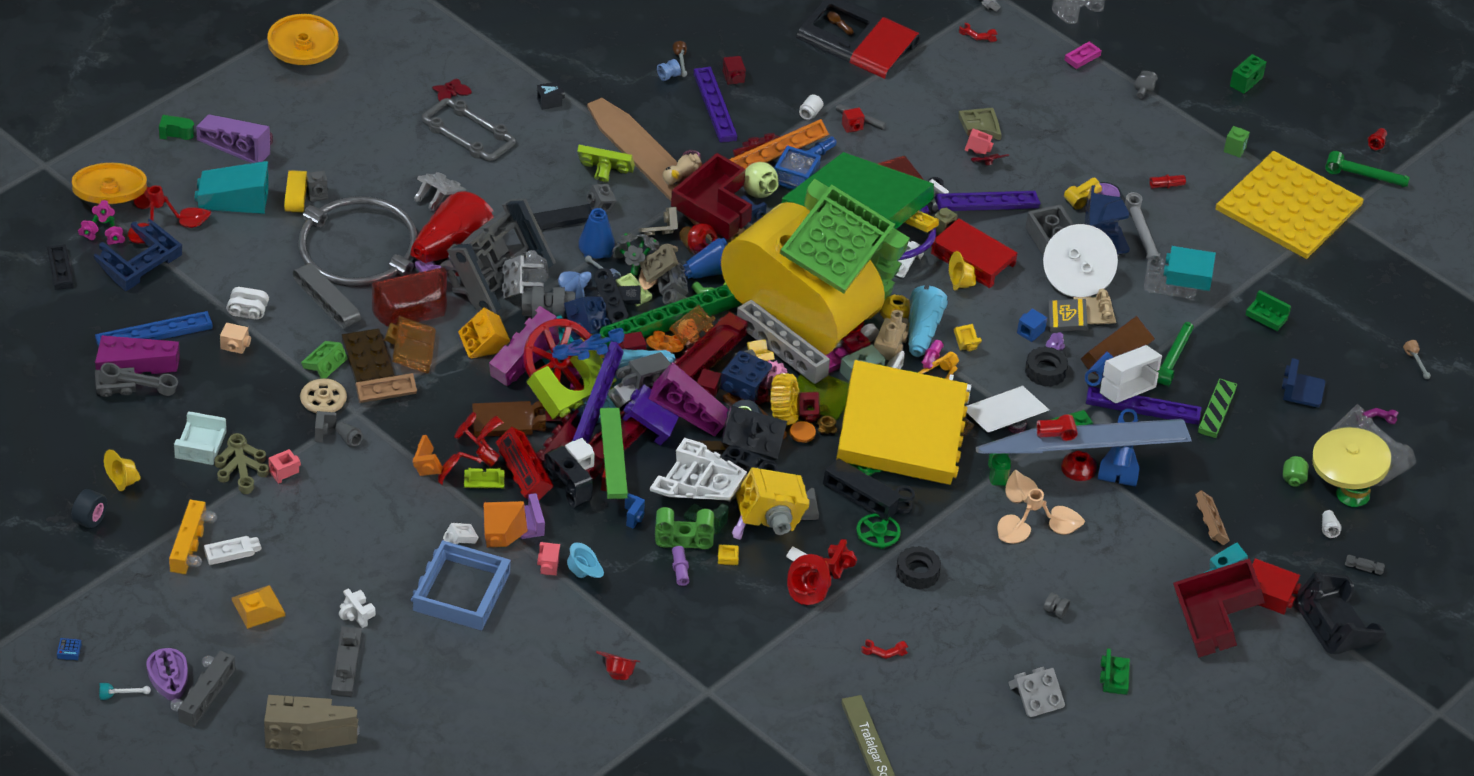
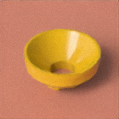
[880,294,910,320]

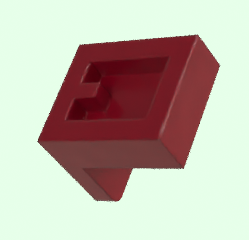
[840,331,871,354]

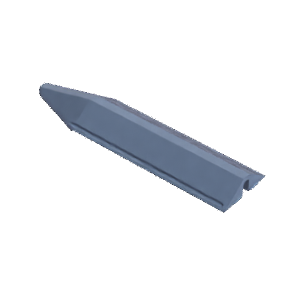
[976,419,1192,453]

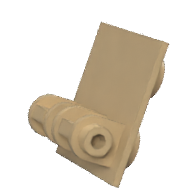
[1073,289,1116,324]

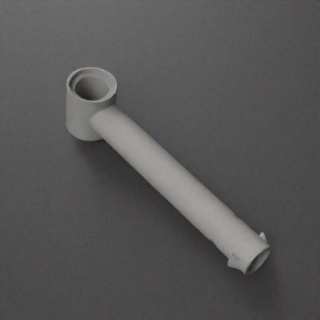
[1125,192,1160,264]

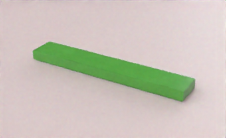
[600,408,628,499]

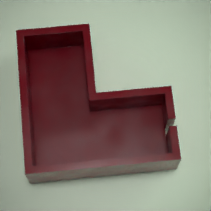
[671,153,752,240]
[1173,558,1265,658]

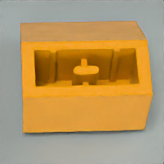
[458,307,510,359]

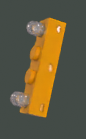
[169,500,217,574]

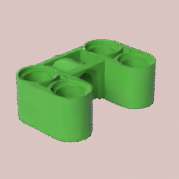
[655,507,714,549]

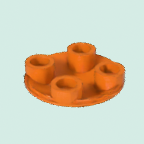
[646,331,684,353]

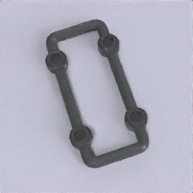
[422,98,516,161]

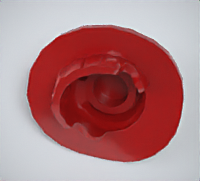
[787,554,832,605]

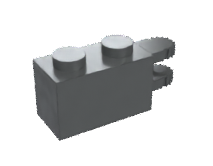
[615,352,671,390]

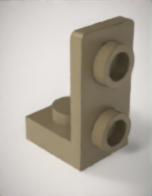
[639,207,678,235]

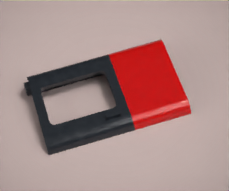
[796,0,921,79]

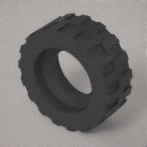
[1025,346,1068,387]
[896,546,941,589]

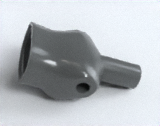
[1135,71,1158,98]

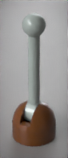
[673,41,687,77]

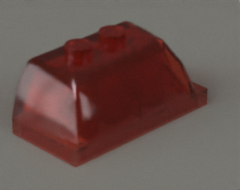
[372,267,447,327]

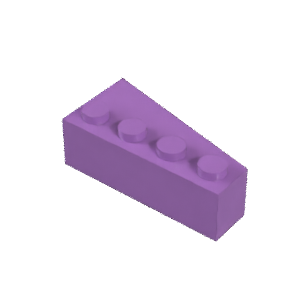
[196,114,270,163]

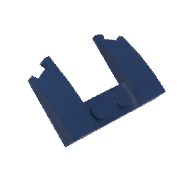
[94,219,182,291]

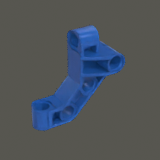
[1098,409,1139,487]

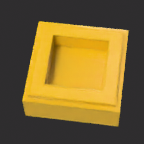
[718,545,739,565]

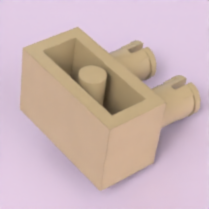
[874,310,909,361]

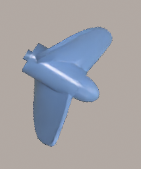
[558,271,591,299]

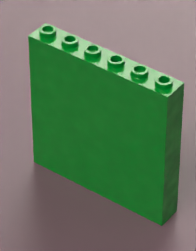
[782,152,934,229]

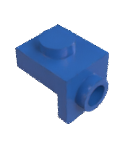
[625,493,645,528]

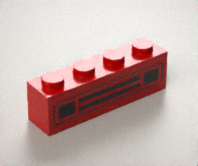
[496,426,553,500]

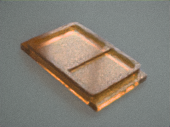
[392,316,436,373]

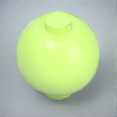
[743,162,778,198]

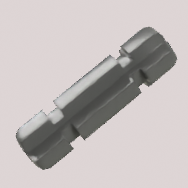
[1345,555,1385,575]

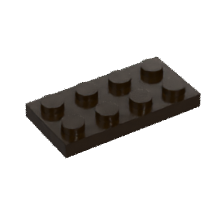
[342,328,395,383]

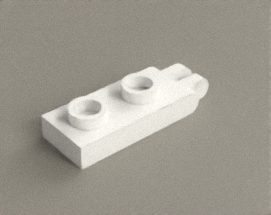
[204,536,262,565]

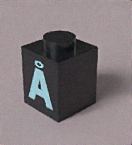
[537,81,565,110]

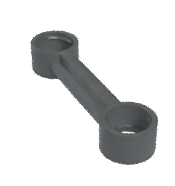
[99,363,178,396]

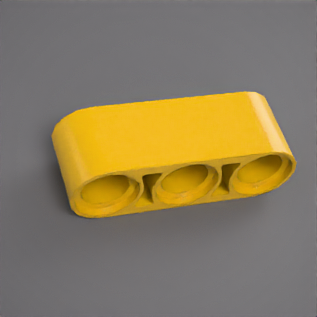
[285,170,307,212]

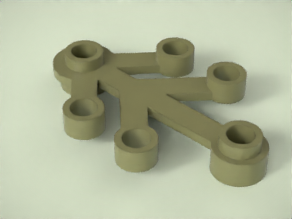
[214,433,269,494]

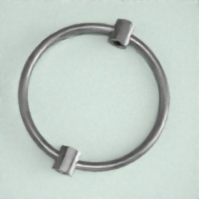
[298,197,418,286]

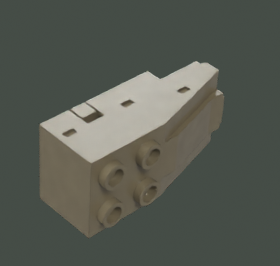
[264,695,359,751]

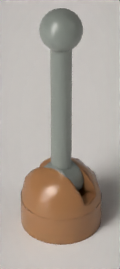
[1403,340,1431,379]

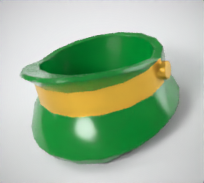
[1336,487,1371,507]

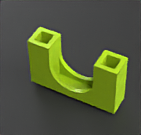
[527,350,617,419]

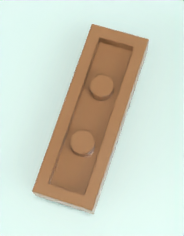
[356,373,417,403]
[1195,490,1230,545]

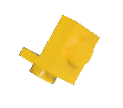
[954,324,982,351]
[747,339,774,362]

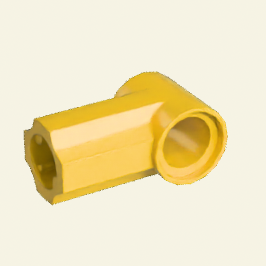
[1064,178,1102,210]

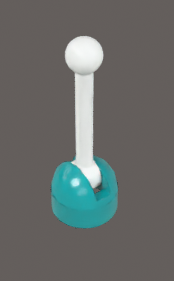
[99,683,151,700]

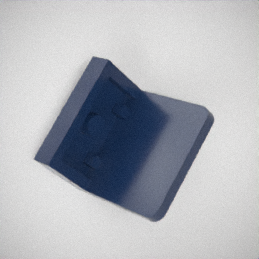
[564,297,611,340]
[720,351,772,402]
[1282,358,1325,407]

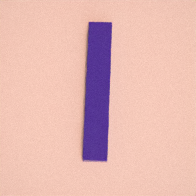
[693,67,737,143]
[935,191,1041,211]
[573,341,624,444]
[1086,386,1201,425]

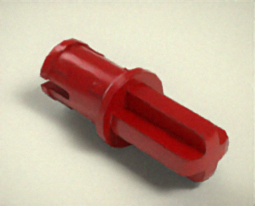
[1149,174,1186,189]

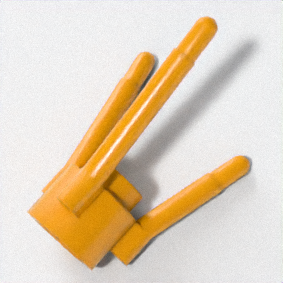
[918,352,959,379]

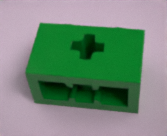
[1230,54,1266,94]

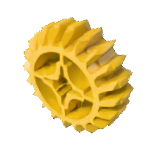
[770,373,800,425]

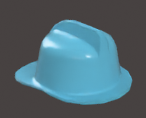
[567,543,604,578]

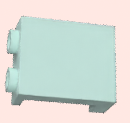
[174,412,226,465]

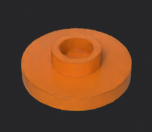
[790,421,816,443]

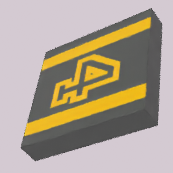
[1049,299,1088,332]

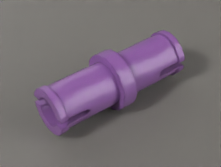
[672,546,690,586]

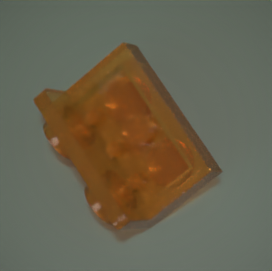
[669,305,716,346]

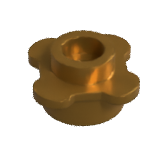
[817,416,837,434]

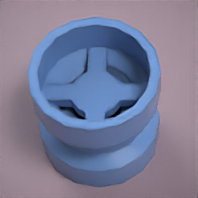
[657,59,681,81]

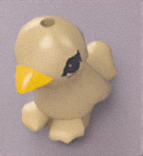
[663,153,702,185]

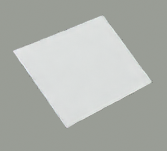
[967,386,1049,432]

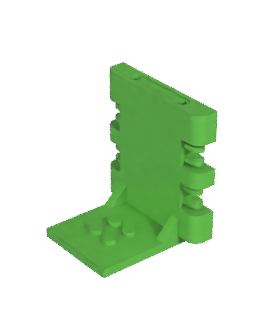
[780,178,910,299]

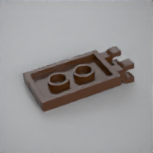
[472,401,546,437]

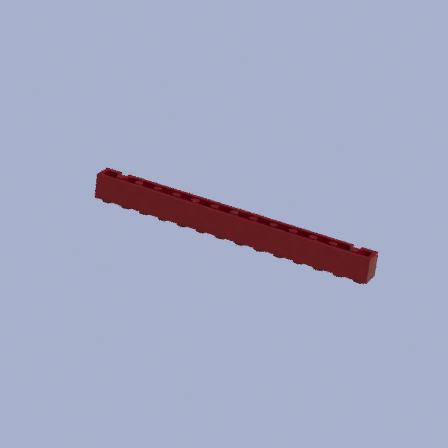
[586,312,748,481]

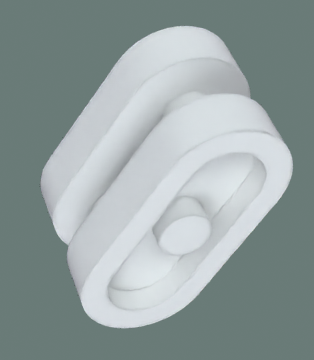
[226,287,269,319]

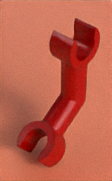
[959,23,997,42]
[861,639,908,659]

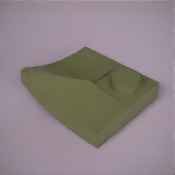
[958,108,1001,140]

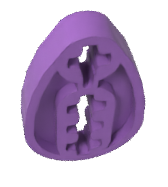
[147,648,188,701]

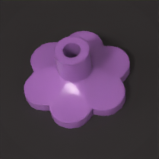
[1046,332,1065,351]

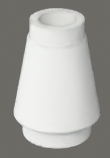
[1322,510,1342,538]

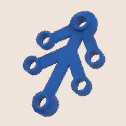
[552,328,625,360]

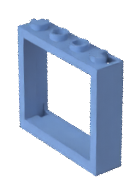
[411,540,511,631]

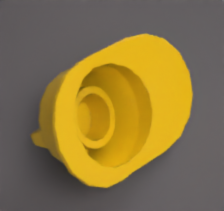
[949,251,976,291]
[104,449,140,491]

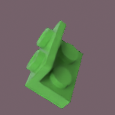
[301,341,347,379]

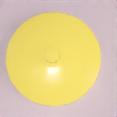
[1312,427,1391,489]

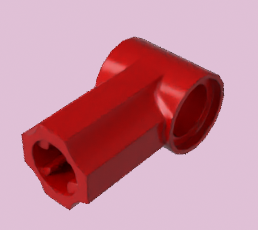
[1037,414,1078,441]

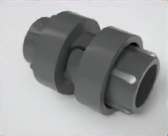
[522,286,575,319]

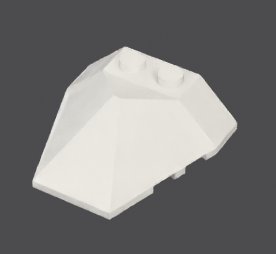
[650,438,747,500]

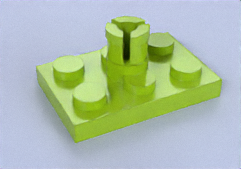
[577,145,635,182]

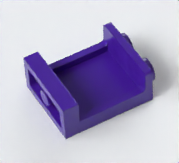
[623,385,679,445]

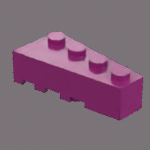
[489,306,560,387]
[95,335,180,374]
[649,362,728,436]

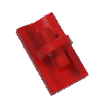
[824,539,857,579]

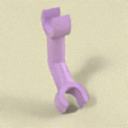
[732,516,746,540]

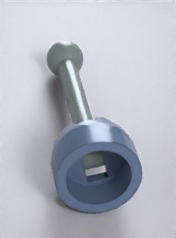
[585,255,621,280]

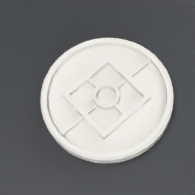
[1043,224,1118,297]

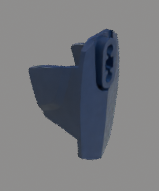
[1085,185,1130,254]

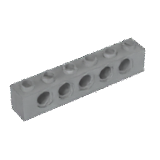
[737,300,830,384]

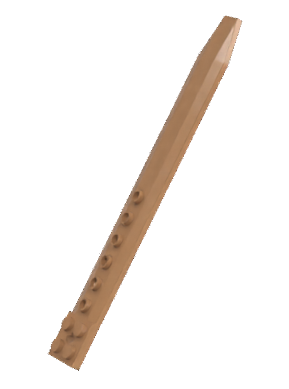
[587,98,745,244]

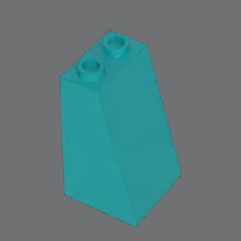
[195,161,269,214]

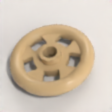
[300,379,347,414]

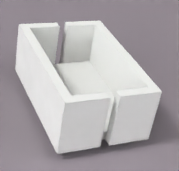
[1100,345,1162,403]

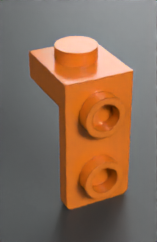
[413,435,443,476]

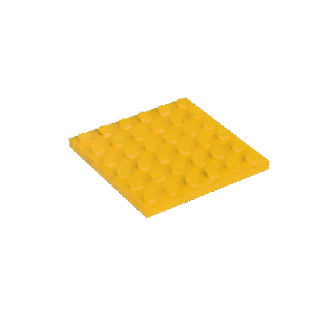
[1215,151,1364,259]

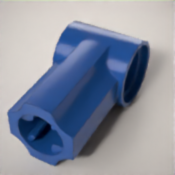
[1084,351,1114,386]

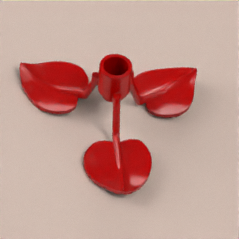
[128,185,211,243]
[438,412,504,485]

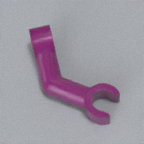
[1354,408,1398,424]

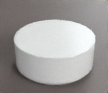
[860,324,879,342]

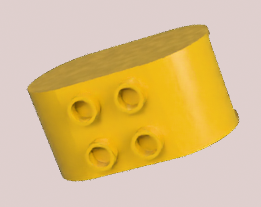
[721,202,885,355]

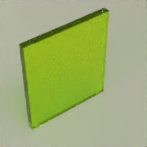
[797,374,849,420]

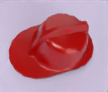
[596,651,640,680]

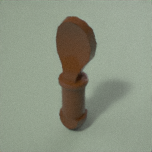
[827,11,853,35]

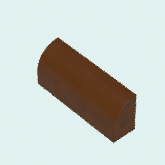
[1081,316,1155,376]

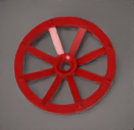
[524,319,592,391]

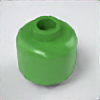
[1283,456,1309,486]

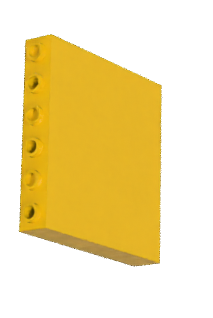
[836,360,970,485]

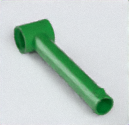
[1325,151,1410,187]
[1155,322,1194,387]

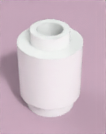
[799,95,823,120]

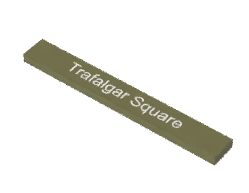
[841,695,895,776]

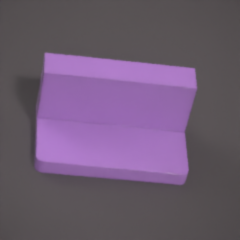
[520,493,545,539]

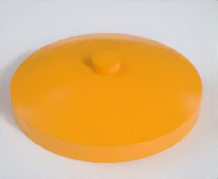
[268,14,339,65]
[72,163,147,204]

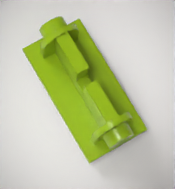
[464,468,504,488]

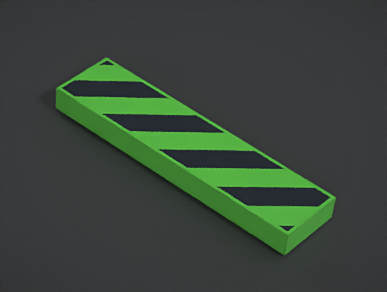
[1198,378,1237,438]

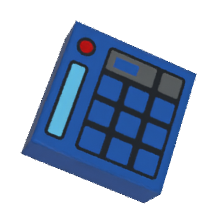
[57,638,82,660]

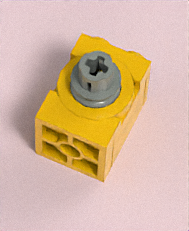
[736,468,809,535]

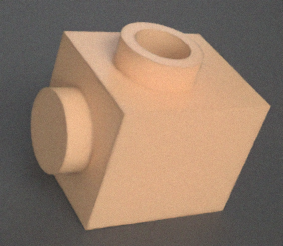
[220,323,251,354]

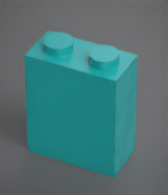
[1163,246,1216,291]

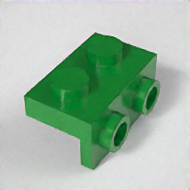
[1245,290,1291,331]

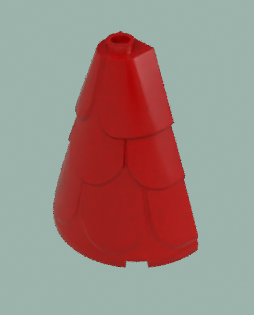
[410,191,494,263]

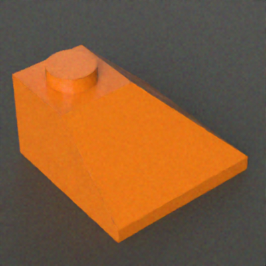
[484,501,528,547]

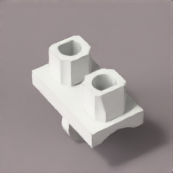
[339,589,376,628]

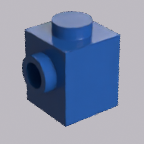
[1017,308,1047,342]

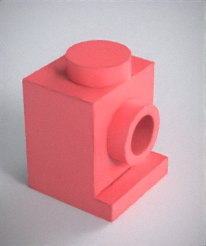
[965,129,994,155]
[268,449,301,484]
[537,542,560,576]

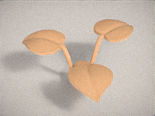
[997,470,1085,544]

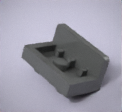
[95,367,136,397]

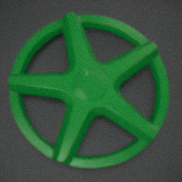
[856,514,901,549]

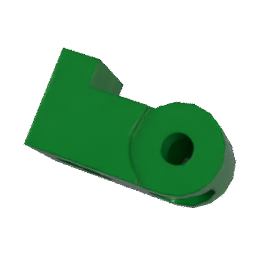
[159,115,195,140]

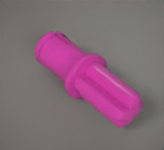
[922,340,943,369]

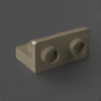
[640,244,679,283]

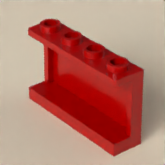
[931,219,1018,288]

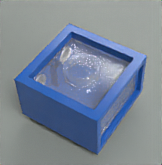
[774,145,821,190]

